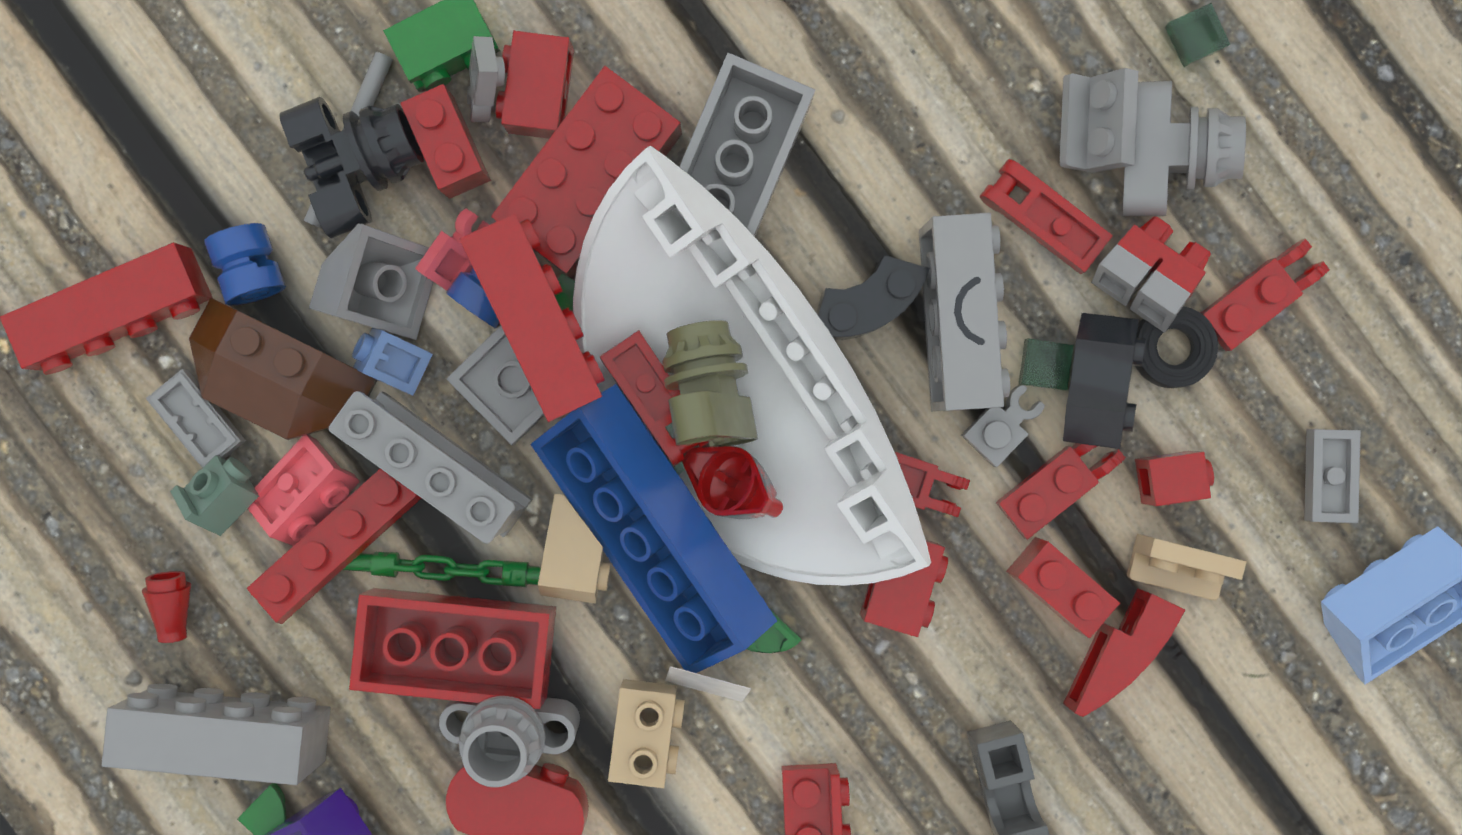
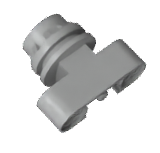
[1123,81,1246,216]
[439,696,580,787]

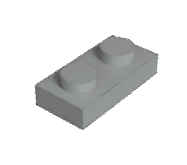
[1304,429,1361,523]

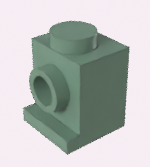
[170,455,259,536]

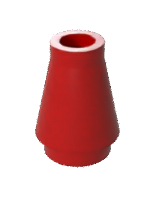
[142,571,191,643]

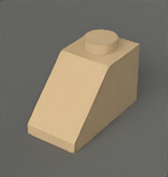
[538,494,611,604]

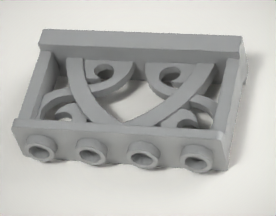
[329,391,533,544]

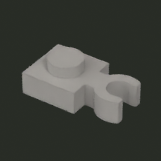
[467,36,505,122]
[960,385,1045,467]

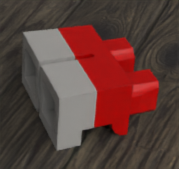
[1091,216,1211,333]

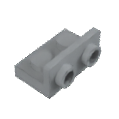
[1060,68,1139,173]

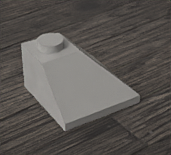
[309,223,433,340]

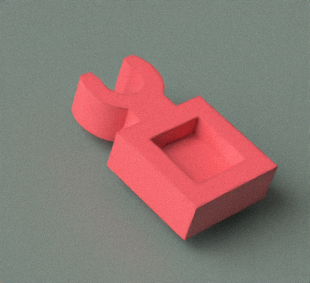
[415,208,489,290]

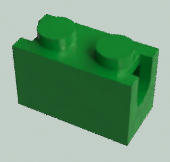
[383,0,500,92]

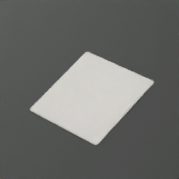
[665,666,751,702]

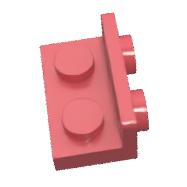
[247,435,359,546]

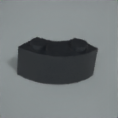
[816,255,930,341]
[1063,313,1146,449]

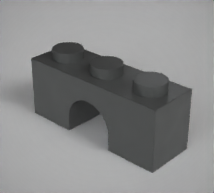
[967,720,1049,835]

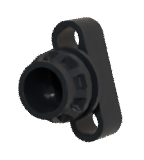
[279,97,424,238]

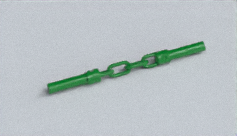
[343,551,541,587]

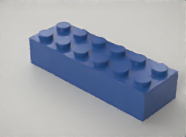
[530,384,778,673]

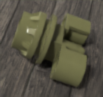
[663,320,758,447]

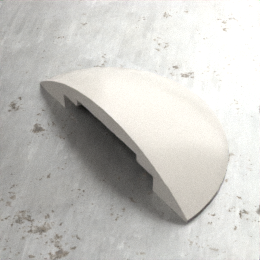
[573,146,931,586]

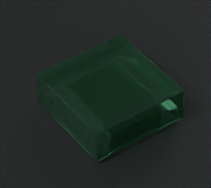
[1165,3,1230,67]
[1018,338,1074,391]

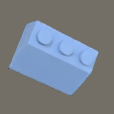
[1321,526,1462,685]

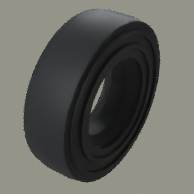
[1135,306,1218,388]

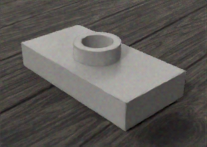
[146,369,246,468]

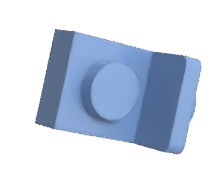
[352,327,433,396]

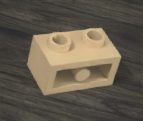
[608,679,685,788]

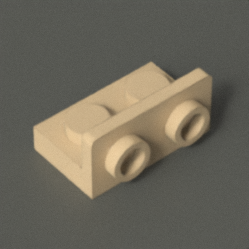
[1127,534,1247,601]

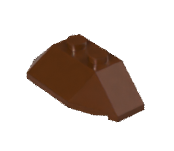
[189,298,377,440]

